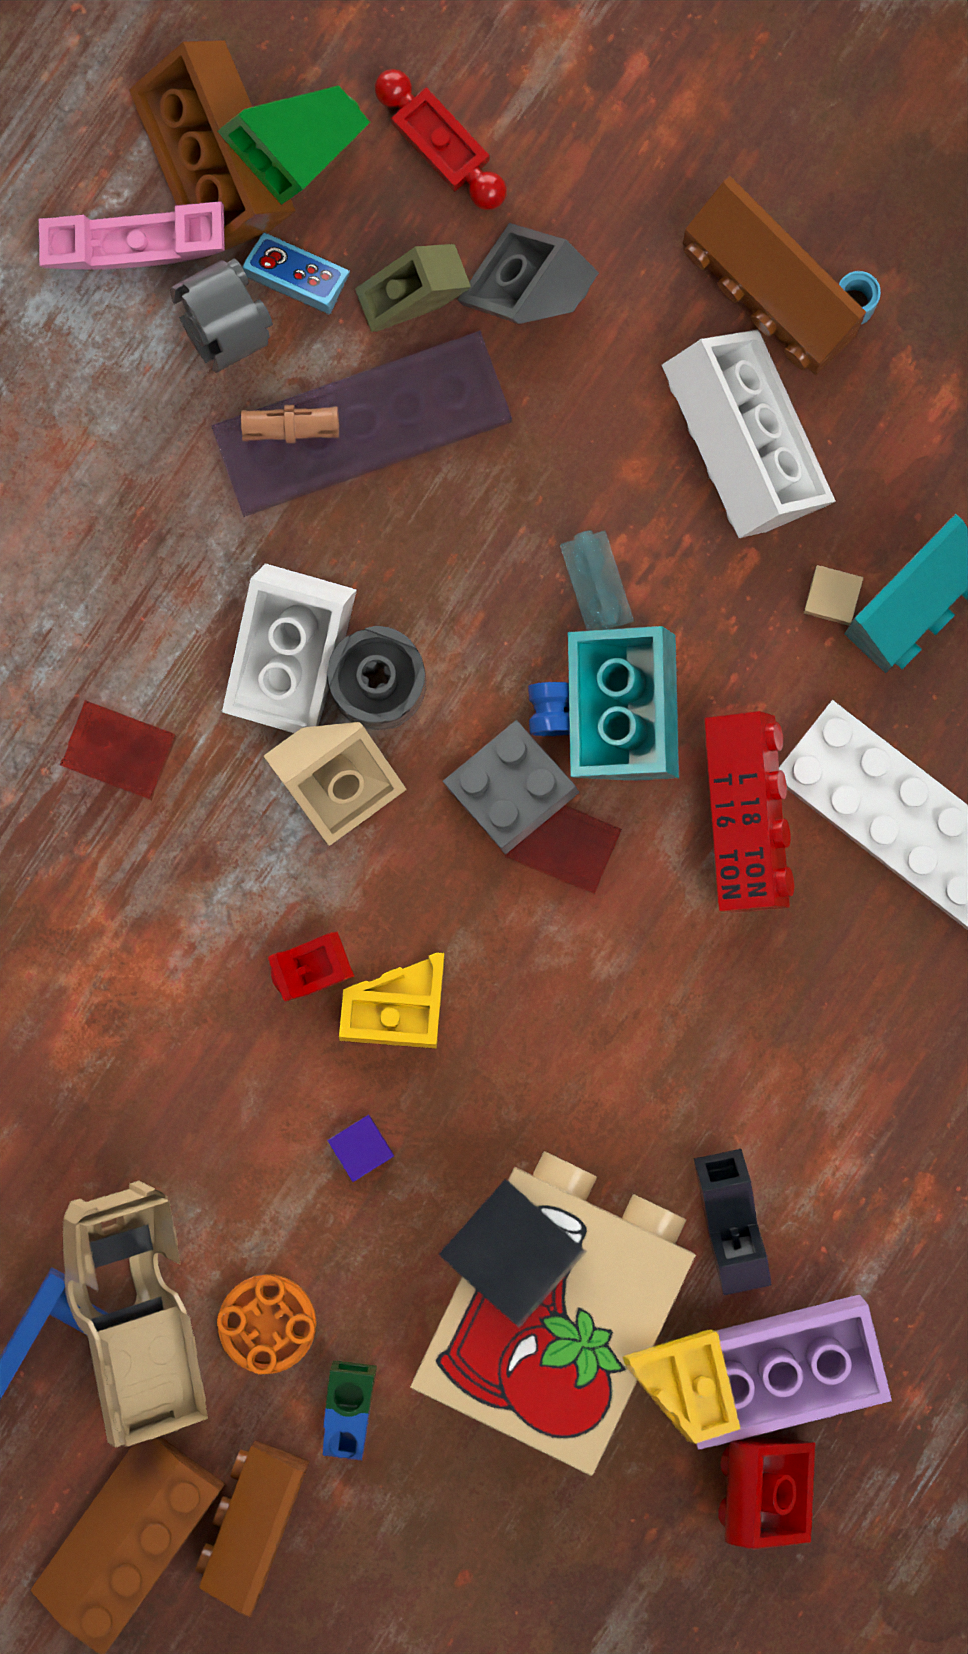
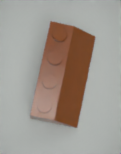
[129,40,296,259]
[683,176,866,375]
[30,1436,225,1654]

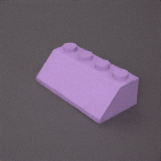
[696,1295,892,1450]

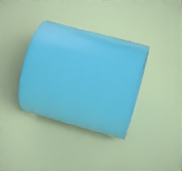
[839,271,881,324]

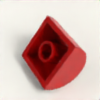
[718,1437,815,1549]

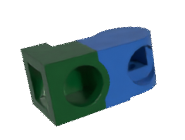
[323,1360,377,1460]

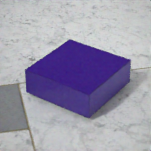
[327,1115,395,1182]

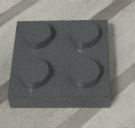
[443,720,579,855]

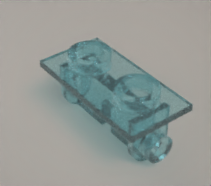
[560,530,634,631]

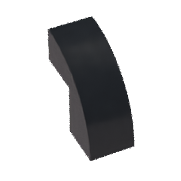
[694,1149,772,1295]

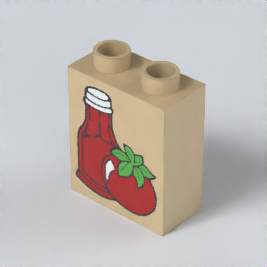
[410,1151,696,1476]

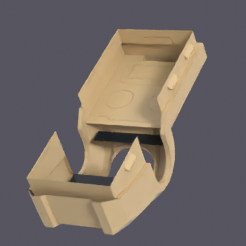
[63,1181,208,1448]

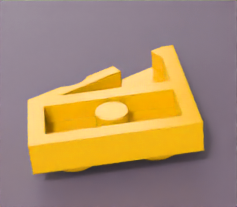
[339,953,444,1048]
[622,1330,740,1444]

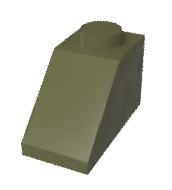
[355,244,471,332]

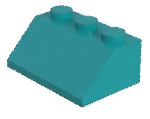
[844,514,968,673]
[568,626,679,781]

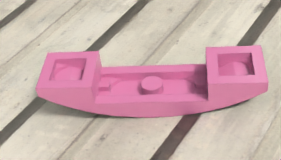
[39,202,225,270]

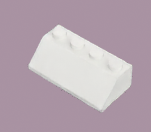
[662,330,835,538]

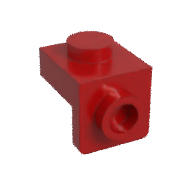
[268,931,354,1001]

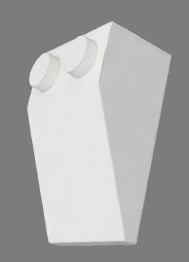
[222,564,356,733]

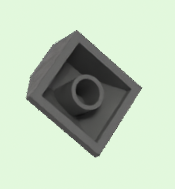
[457,223,599,324]

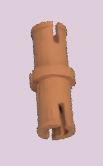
[241,405,339,444]

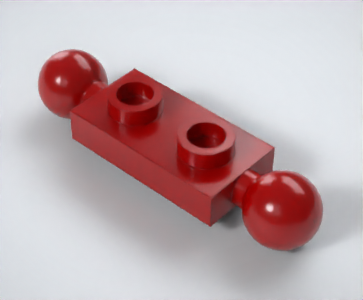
[374,69,507,210]

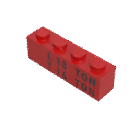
[704,711,794,913]

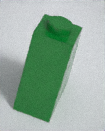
[217,85,370,205]

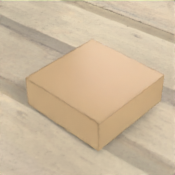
[803,565,863,626]

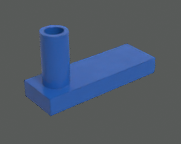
[0,1267,108,1399]

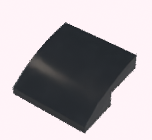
[438,1178,587,1327]

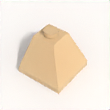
[263,722,407,846]

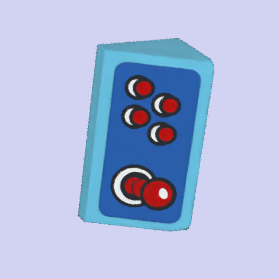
[242,233,350,314]

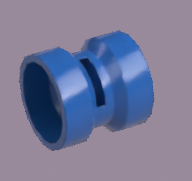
[528,682,570,736]

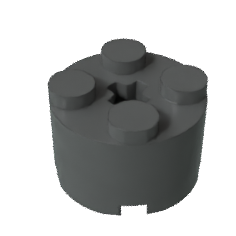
[170,258,273,373]
[327,626,427,730]

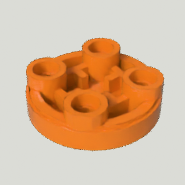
[217,1274,317,1375]

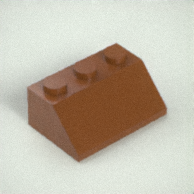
[195,1441,310,1617]

